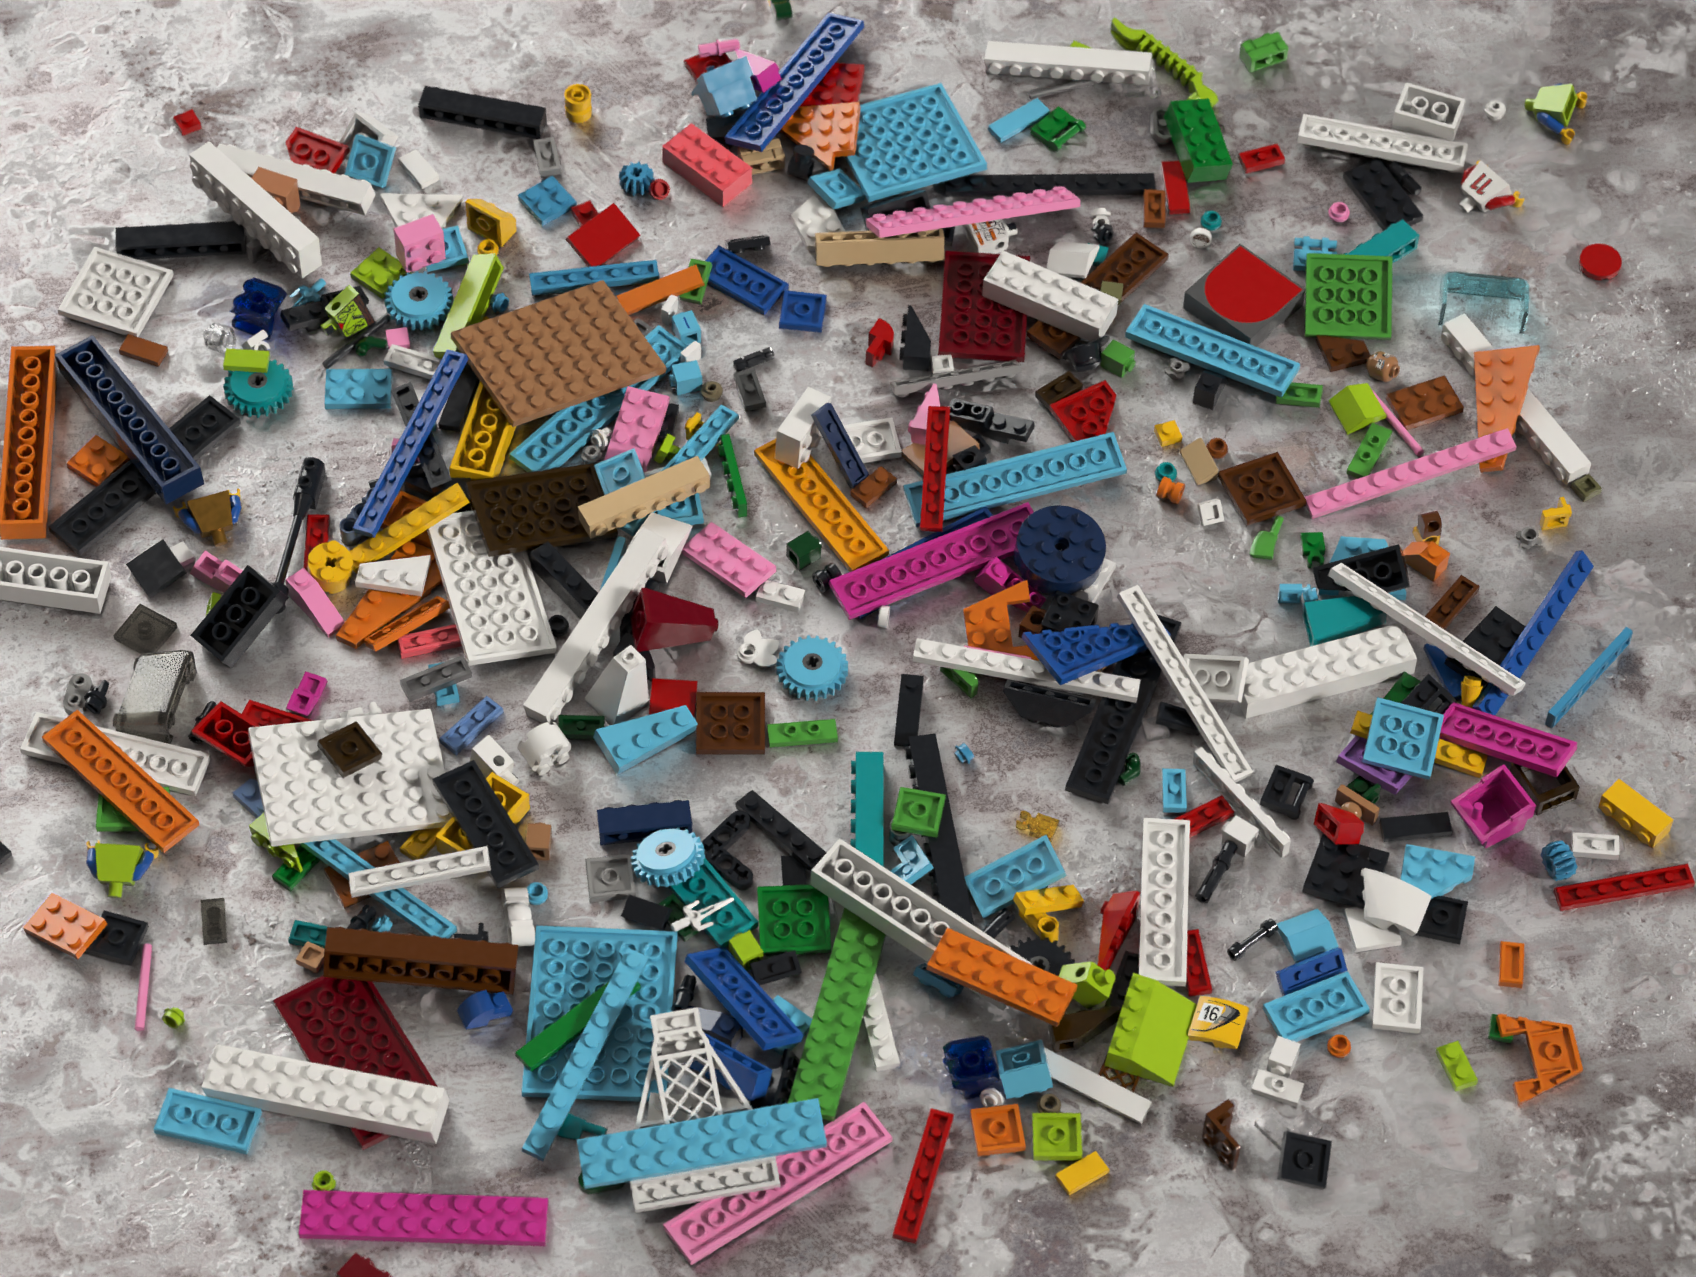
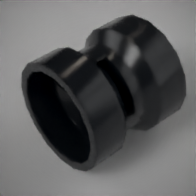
[812,563,842,593]

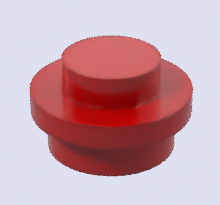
[649,179,670,200]

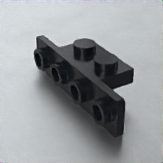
[749,1048,800,1109]

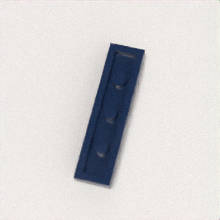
[811,403,869,489]

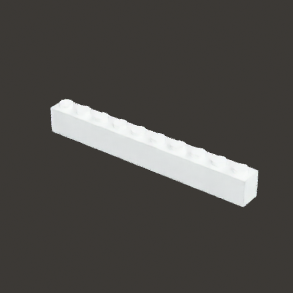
[1441,313,1591,486]
[523,528,669,725]

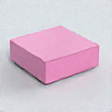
[385,327,410,349]

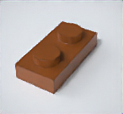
[1144,189,1165,228]
[850,466,897,508]

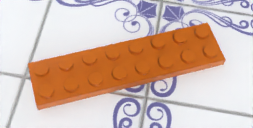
[42,710,199,853]

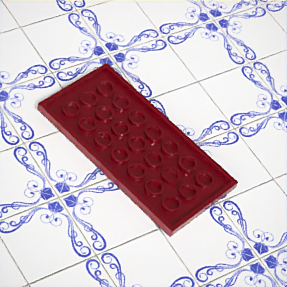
[273,975,438,1151]

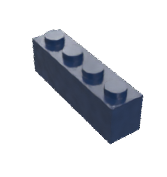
[597,800,692,846]

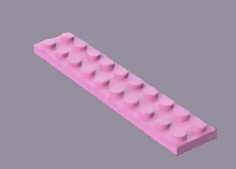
[866,186,1080,238]
[663,1102,892,1265]

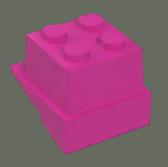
[1450,764,1536,849]

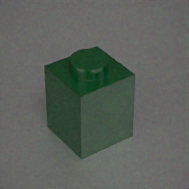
[786,531,822,571]

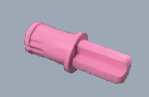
[698,39,740,58]

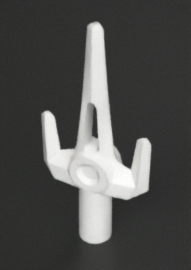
[670,897,734,932]

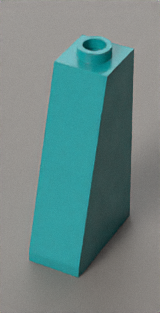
[1302,596,1387,647]

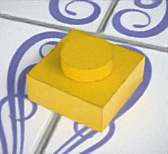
[1154,420,1182,447]

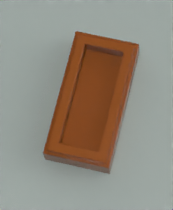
[119,334,168,367]

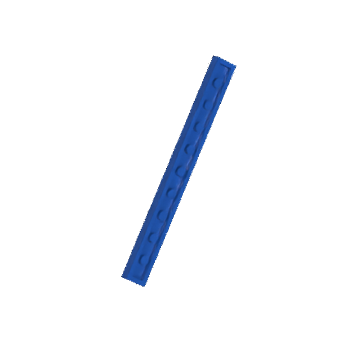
[353,349,468,538]
[1472,550,1594,715]

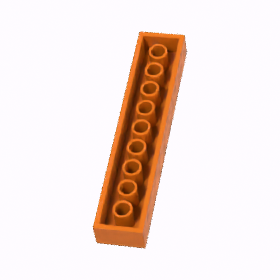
[0,346,58,540]

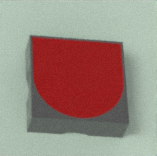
[1183,244,1306,347]

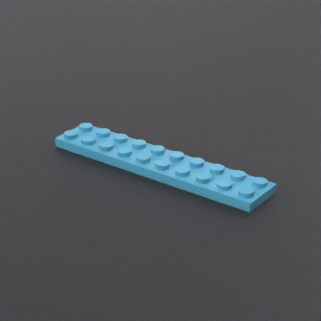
[509,325,688,473]
[903,432,1127,527]
[577,1098,827,1189]

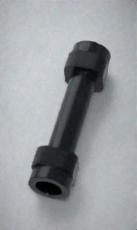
[1227,918,1278,961]

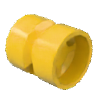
[564,84,592,123]

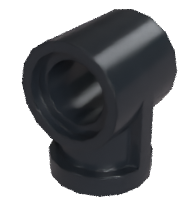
[787,145,815,181]

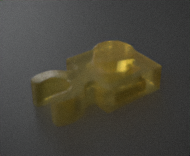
[1016,811,1059,843]

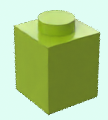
[729,930,763,971]

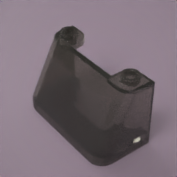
[113,650,197,744]

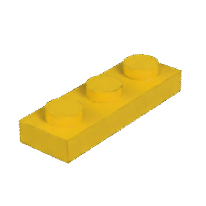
[1013,885,1084,916]

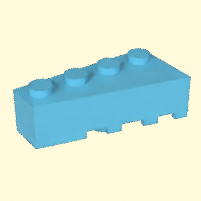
[593,705,698,775]

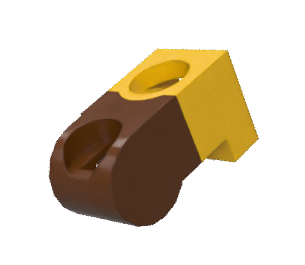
[1412,511,1442,545]

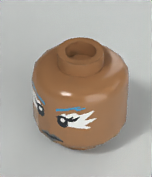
[1366,351,1400,383]

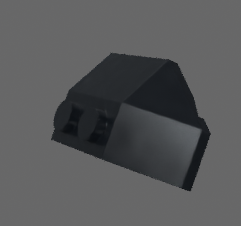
[1003,679,1096,728]

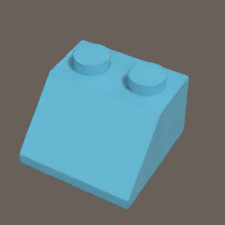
[996,1039,1053,1099]

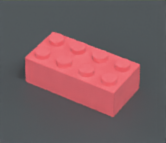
[662,123,752,207]

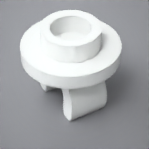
[1090,208,1111,225]
[591,427,613,451]
[980,1086,1005,1107]

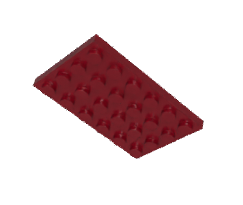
[938,251,1030,362]

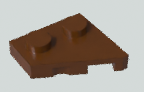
[1316,335,1371,372]

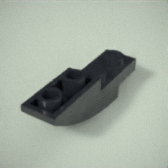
[280,286,369,332]
[948,398,1035,444]

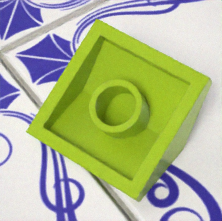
[1329,383,1387,435]

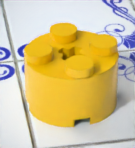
[307,540,353,594]

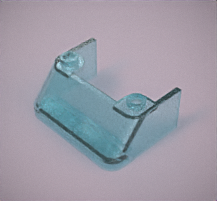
[1438,271,1529,334]

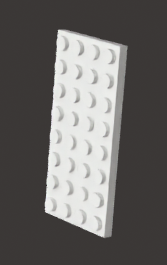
[427,511,557,666]

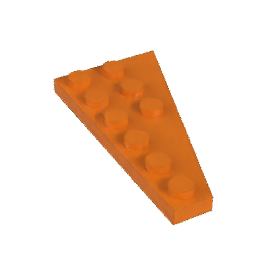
[1474,345,1540,473]
[336,540,443,649]

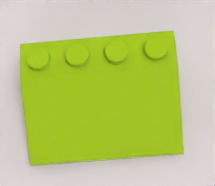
[1105,973,1197,1087]

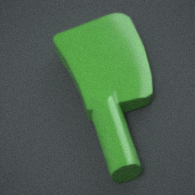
[1250,516,1284,560]

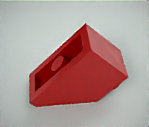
[1314,803,1364,844]

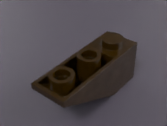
[1048,1006,1120,1053]

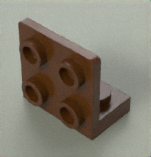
[1202,1099,1241,1171]

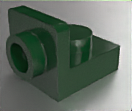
[1346,776,1381,804]

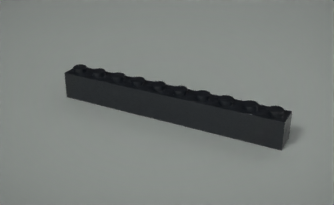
[904,733,974,926]

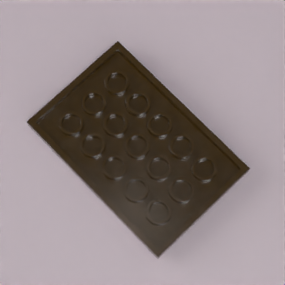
[465,463,618,557]

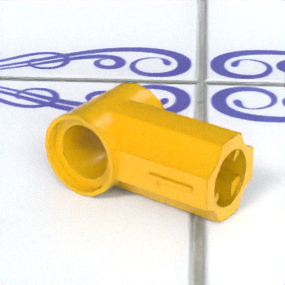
[1018,910,1059,943]

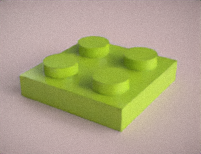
[350,247,411,299]
[1032,1113,1082,1161]

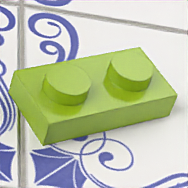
[1435,1041,1478,1092]

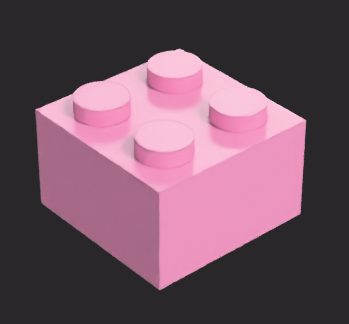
[394,214,446,273]

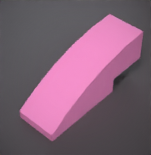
[190,550,243,593]

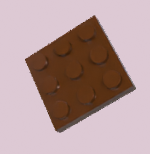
[1218,452,1307,526]
[696,692,765,755]

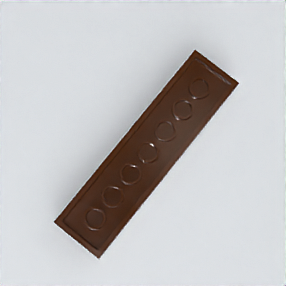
[1027,232,1169,359]

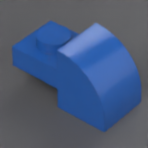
[457,990,513,1029]

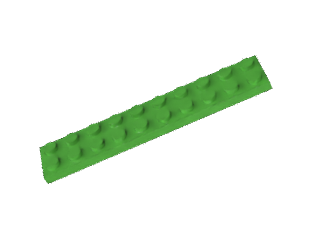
[788,907,886,1121]

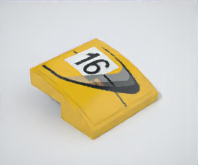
[1188,996,1249,1049]

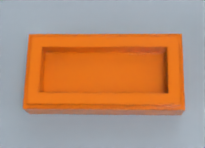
[1498,941,1524,988]

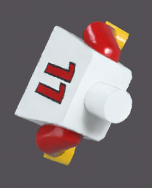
[1459,160,1525,213]

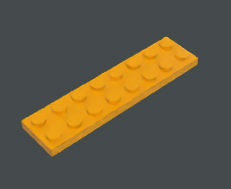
[754,439,889,572]

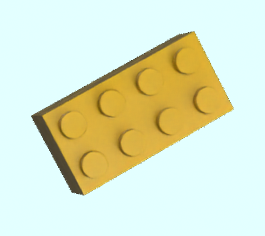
[435,772,530,855]

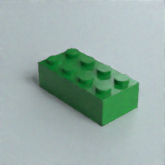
[1164,98,1233,183]

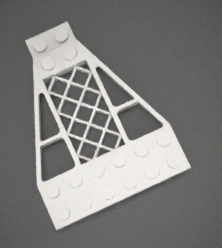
[630,1007,780,1213]

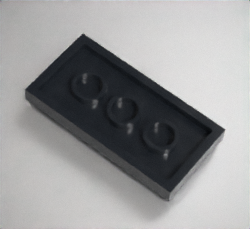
[1343,158,1424,231]
[1444,606,1526,686]

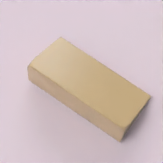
[1180,438,1218,485]

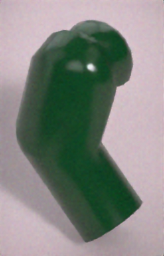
[355,336,387,356]
[1118,753,1141,786]

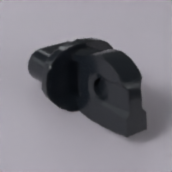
[84,679,109,714]

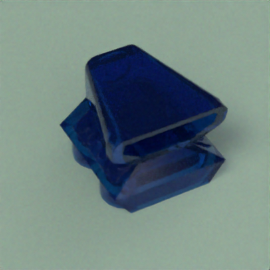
[229,277,287,340]
[942,1035,1000,1100]

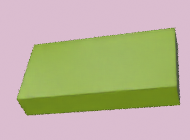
[223,348,270,373]

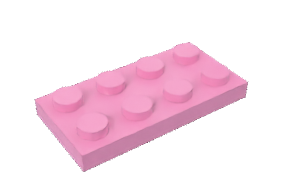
[604,386,670,472]
[681,522,776,598]

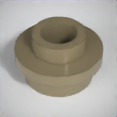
[701,381,723,402]
[1037,1094,1061,1113]

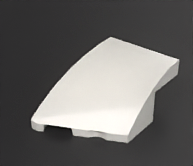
[1361,868,1432,936]

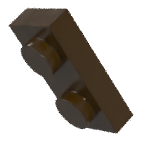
[1035,371,1083,410]

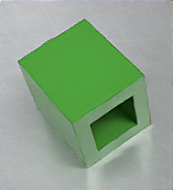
[1100,339,1136,378]

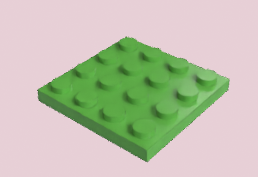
[1305,253,1392,340]

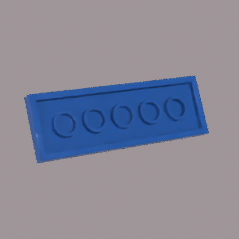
[684,947,804,1050]

